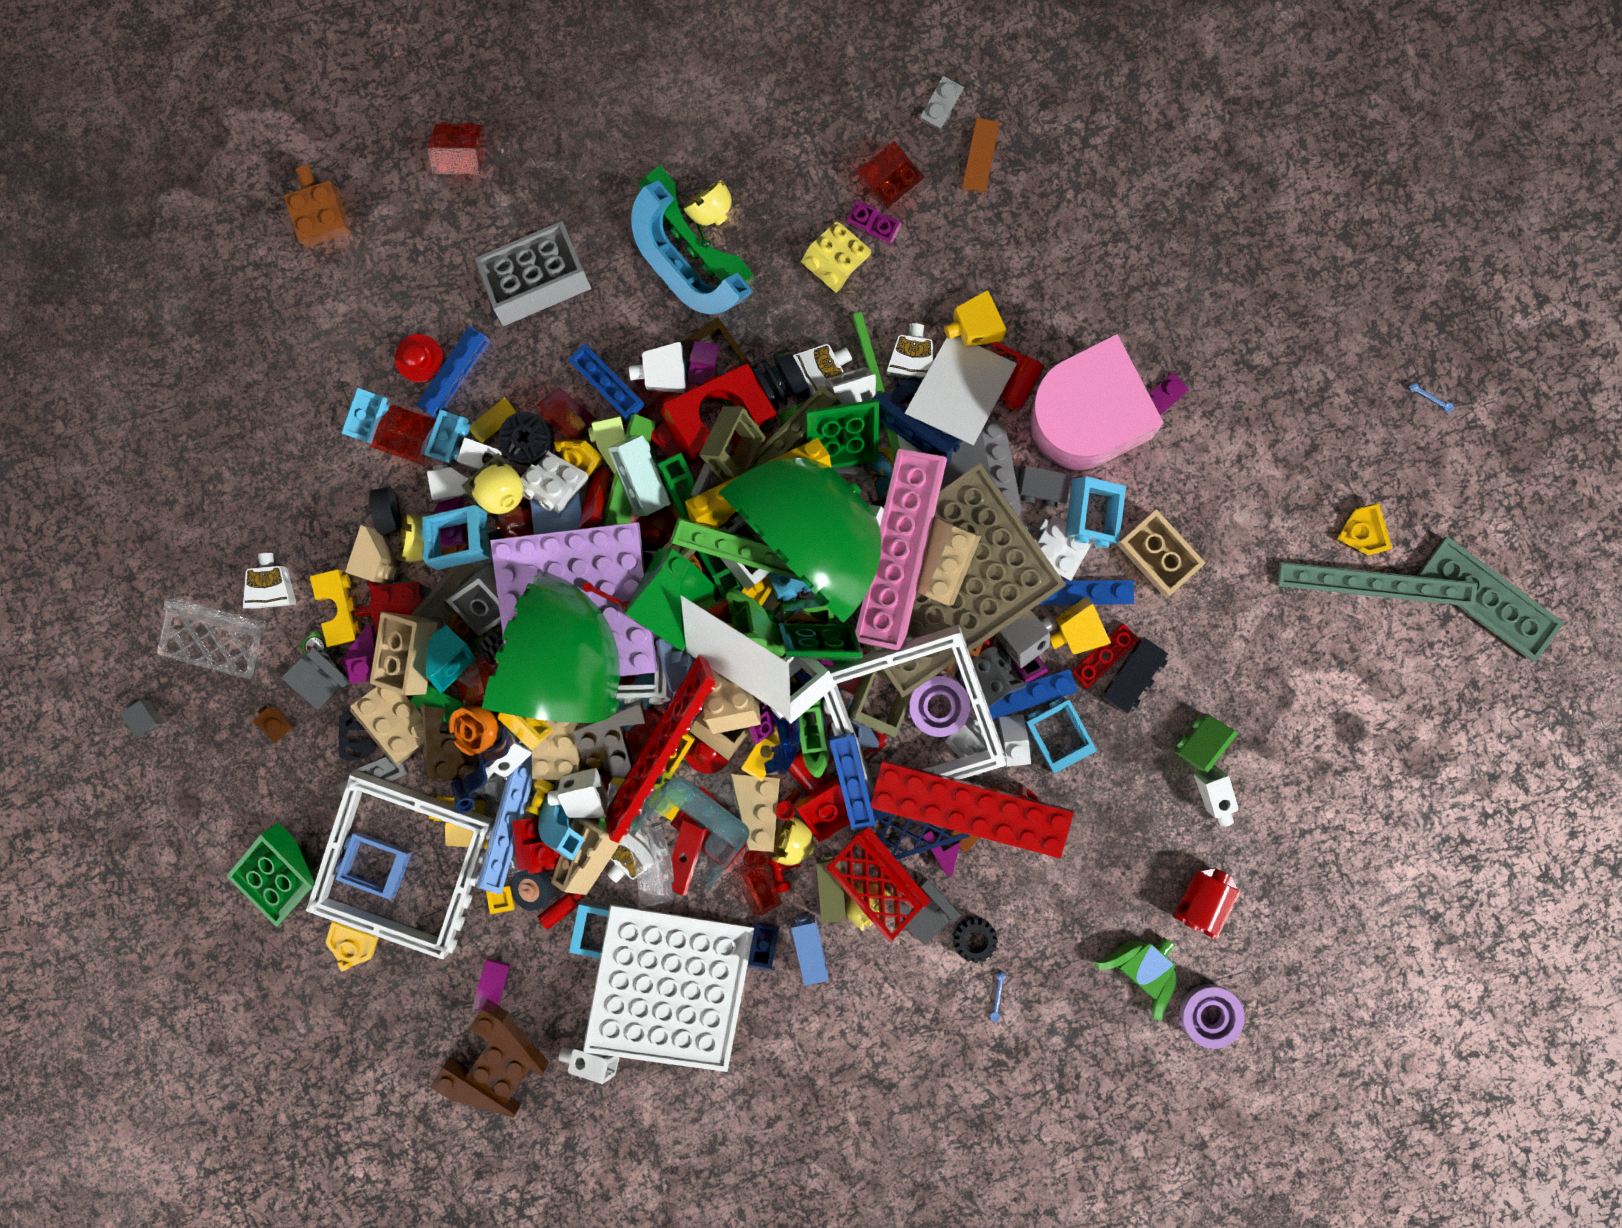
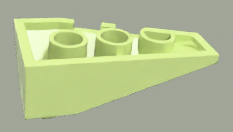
[588,414,625,475]

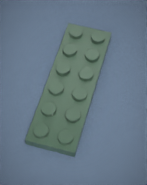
[1416,537,1564,662]

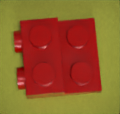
[794,779,850,842]
[512,816,560,874]

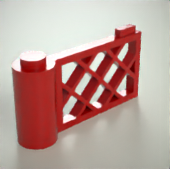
[988,342,1045,411]
[783,709,887,795]

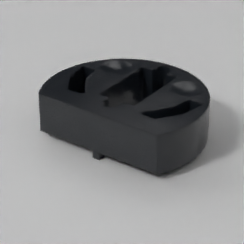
[338,712,377,761]

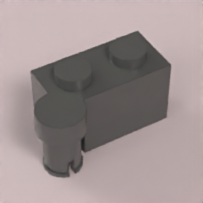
[1013,466,1072,508]

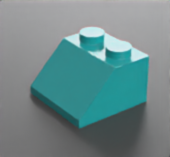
[426,625,476,694]

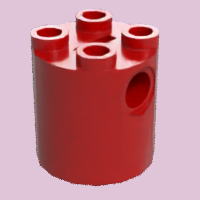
[1173,867,1241,940]

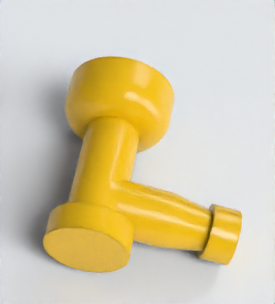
[525,779,554,817]

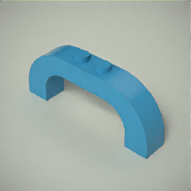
[631,180,753,314]

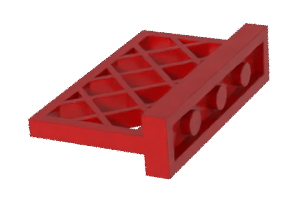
[826,827,931,942]

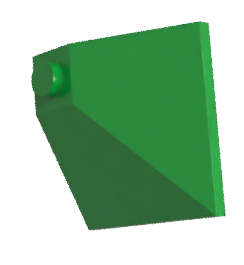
[806,399,879,469]
[623,549,717,652]
[778,623,863,664]
[226,822,315,927]

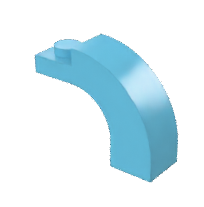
[538,789,585,860]

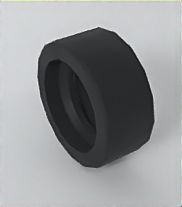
[369,487,401,535]

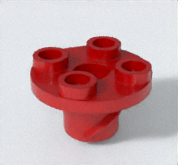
[395,334,444,383]
[685,733,731,774]

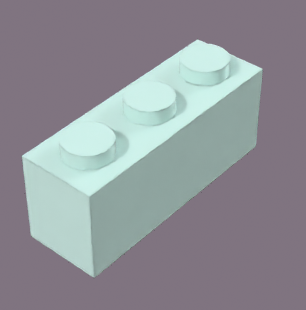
[608,435,670,516]

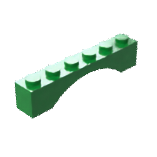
[638,165,754,286]
[656,453,744,598]

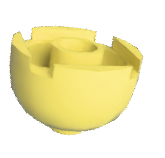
[683,180,732,226]
[472,464,523,514]
[398,513,424,562]
[772,817,815,866]
[845,881,891,931]

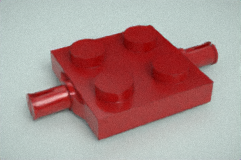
[355,581,424,634]

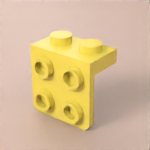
[801,222,871,293]

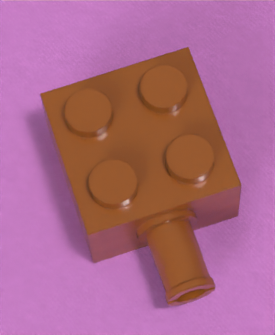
[284,165,352,248]

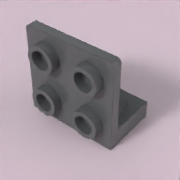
[282,643,349,709]
[955,645,1027,708]
[892,877,961,945]

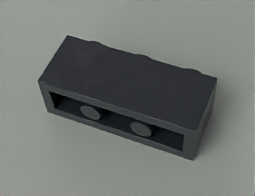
[1100,637,1168,714]

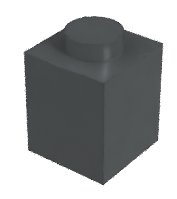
[120,699,165,738]

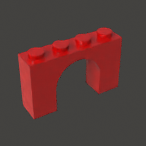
[660,363,777,462]

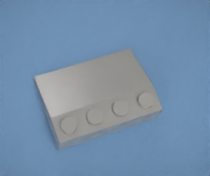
[475,221,591,326]
[940,420,1022,517]

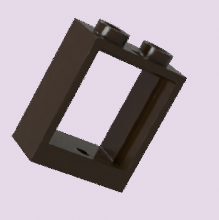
[681,317,752,368]

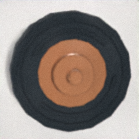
[511,869,553,911]

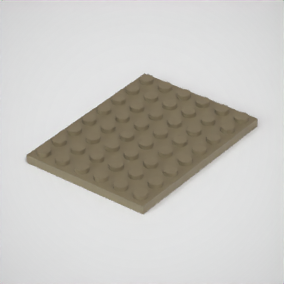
[849,463,1066,698]

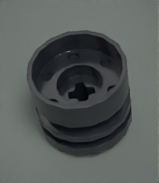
[750,347,811,411]
[499,412,555,467]

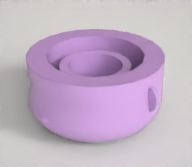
[907,676,970,737]
[1178,984,1245,1049]

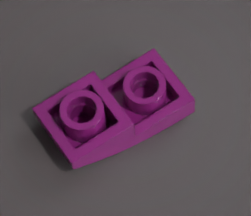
[846,200,902,245]
[748,703,783,744]
[472,958,510,1010]

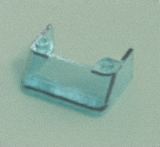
[630,776,749,890]

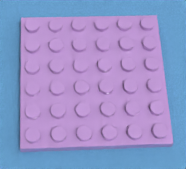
[490,522,658,676]

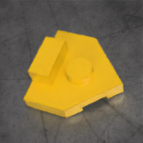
[554,438,604,488]
[1337,502,1392,555]
[325,920,379,972]

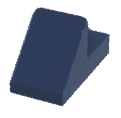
[747,922,779,971]

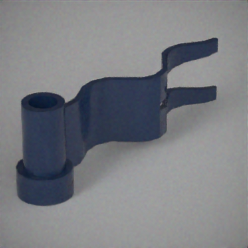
[450,724,512,814]

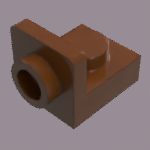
[251,706,295,744]

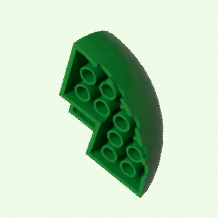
[719,458,882,623]
[482,571,620,723]

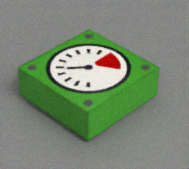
[298,630,334,653]

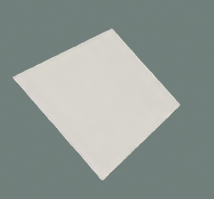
[681,596,791,720]

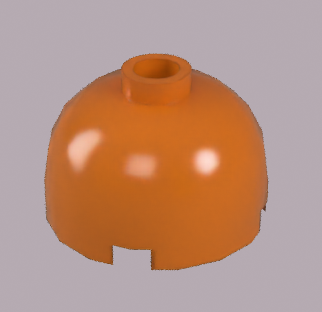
[449,705,498,755]

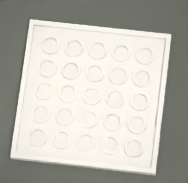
[583,904,754,1072]

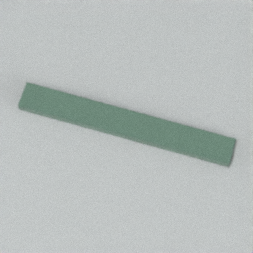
[1277,562,1478,607]

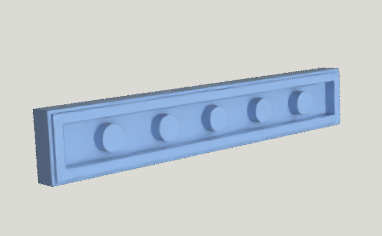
[476,750,533,894]

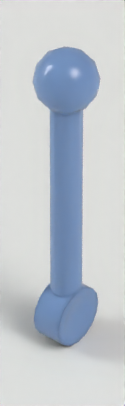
[1409,382,1454,413]
[990,971,1006,1022]

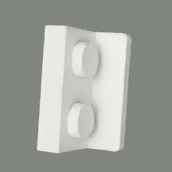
[944,716,988,776]

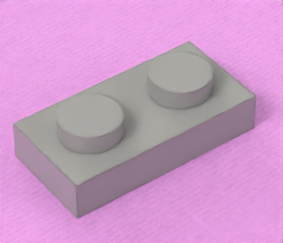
[919,76,964,131]

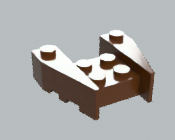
[430,999,549,1118]

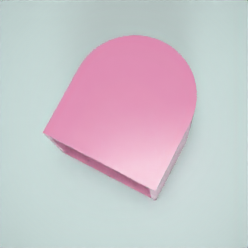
[1030,334,1164,470]

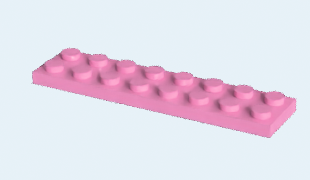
[855,449,947,651]

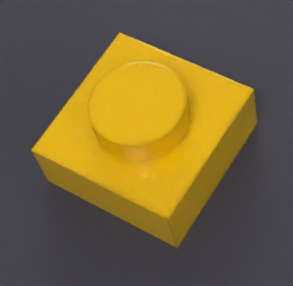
[486,885,515,914]

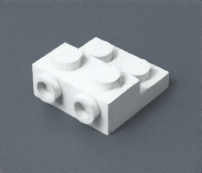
[520,452,589,514]
[1034,515,1092,581]

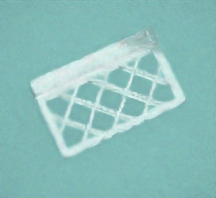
[157,598,267,680]

